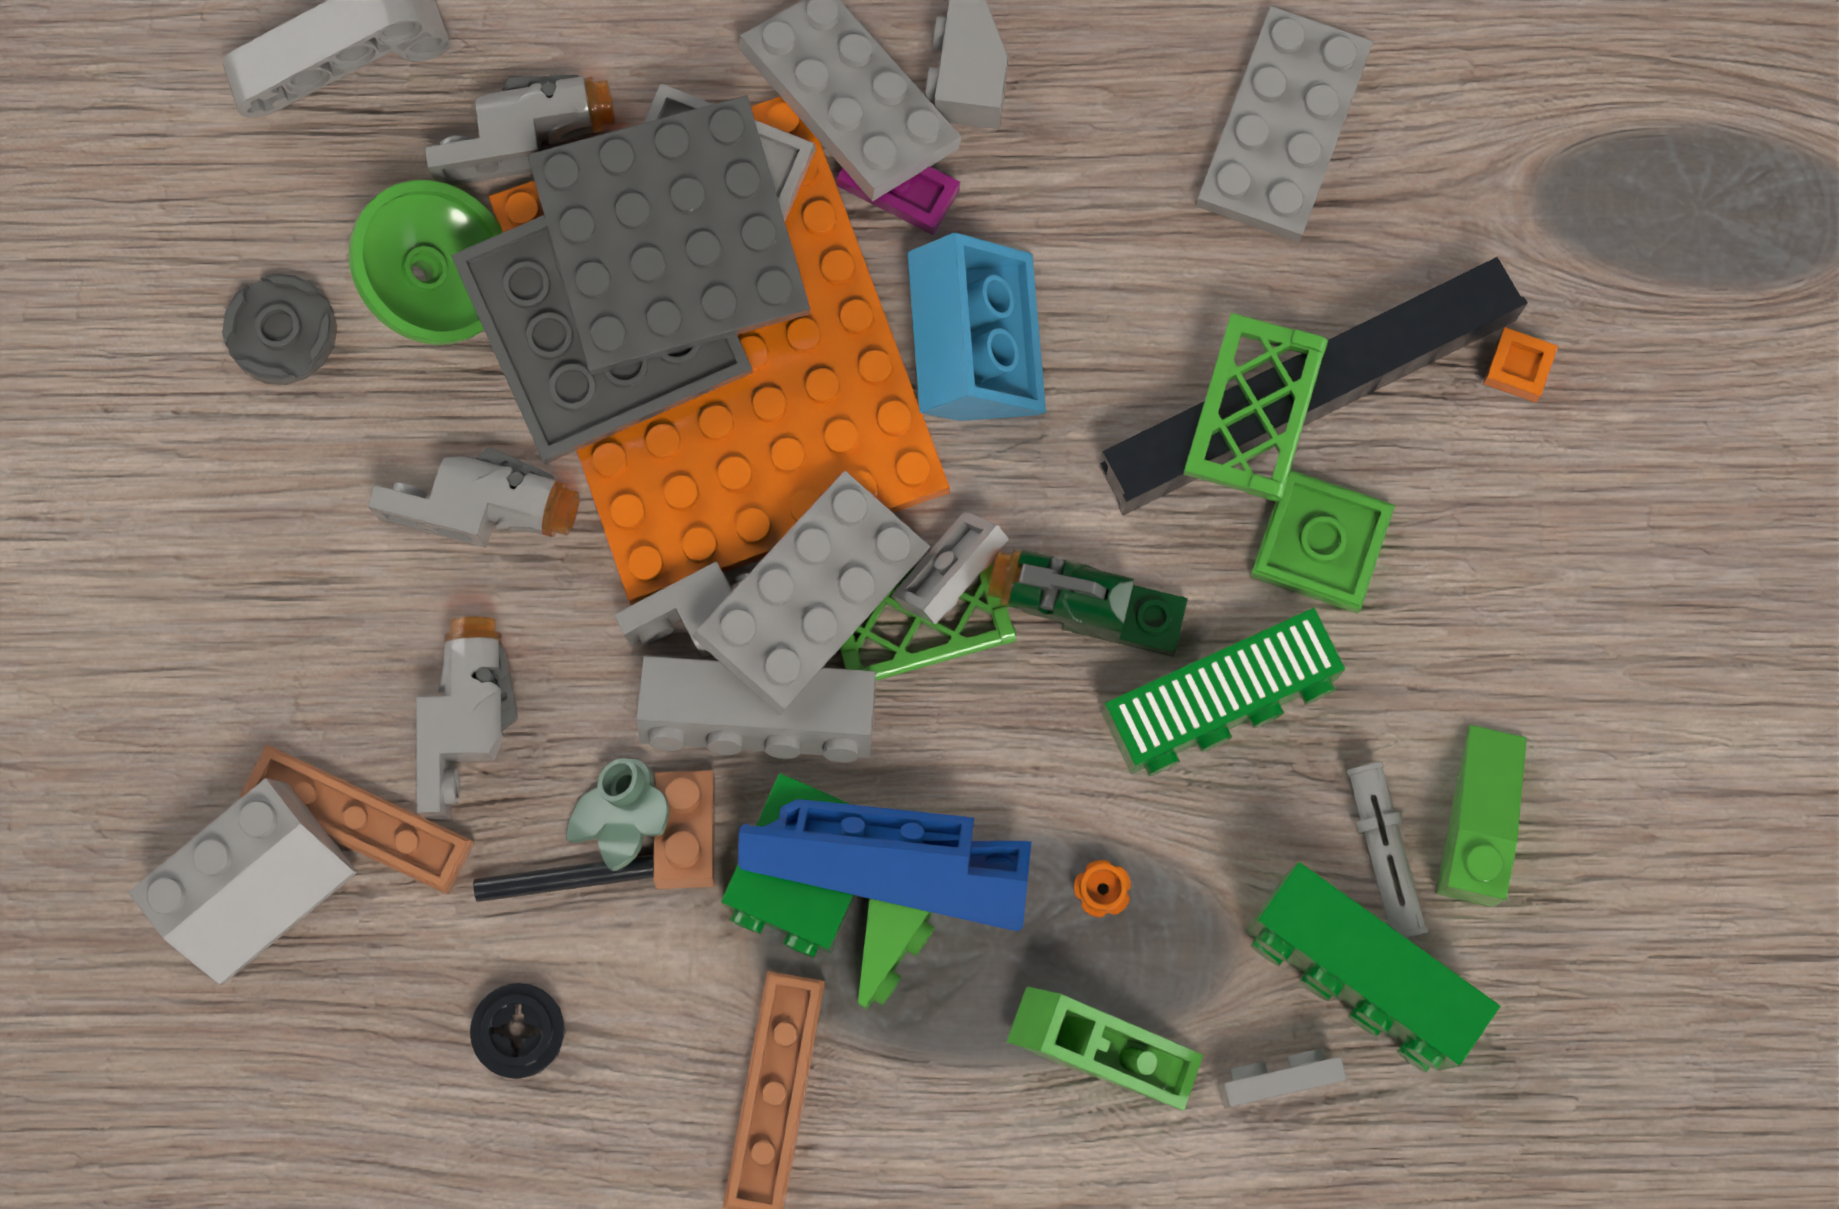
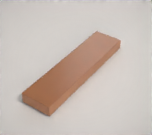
[240,744,475,895]
[723,971,826,1209]

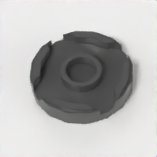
[222,274,337,385]

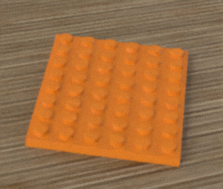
[489,96,950,605]

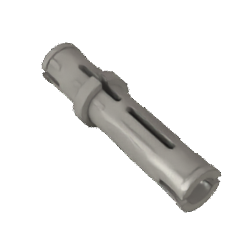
[1346,762,1428,938]

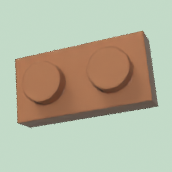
[653,770,715,889]

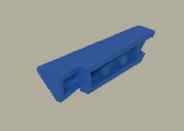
[738,799,1032,931]

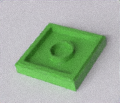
[1250,470,1395,614]

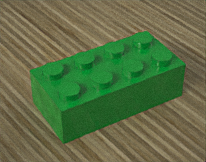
[1245,862,1501,1072]

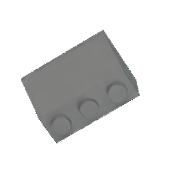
[128,778,358,985]

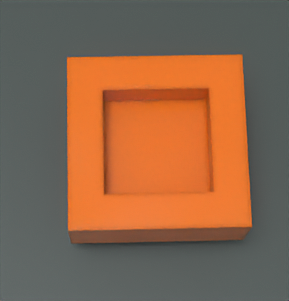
[1483,327,1558,403]

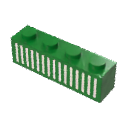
[1102,607,1345,776]

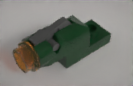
[988,549,1188,657]

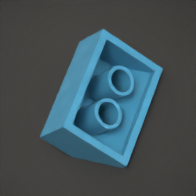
[907,232,1046,421]

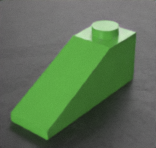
[1435,725,1527,907]
[1006,986,1204,1111]

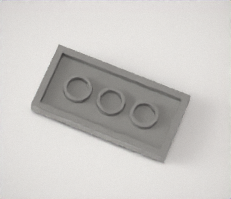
[739,0,961,201]
[1196,6,1374,243]
[692,471,930,715]

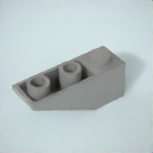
[926,0,1008,129]

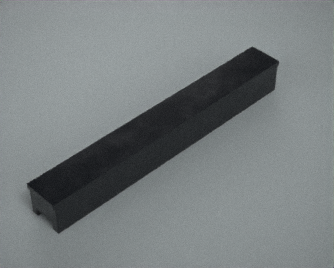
[1099,256,1528,516]

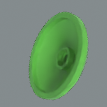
[349,180,502,345]

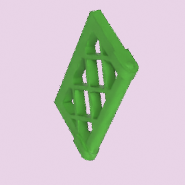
[1184,313,1328,501]
[840,562,1016,681]

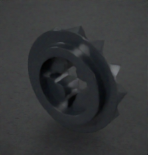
[470,983,566,1079]

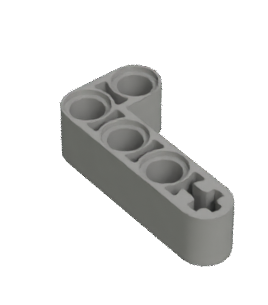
[223,0,451,118]

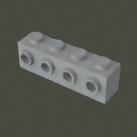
[636,656,876,763]

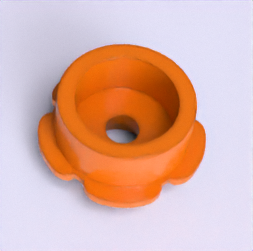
[1074,860,1131,918]

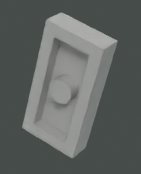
[892,511,1009,625]
[1219,1048,1347,1108]

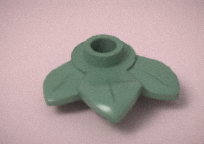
[566,758,670,871]

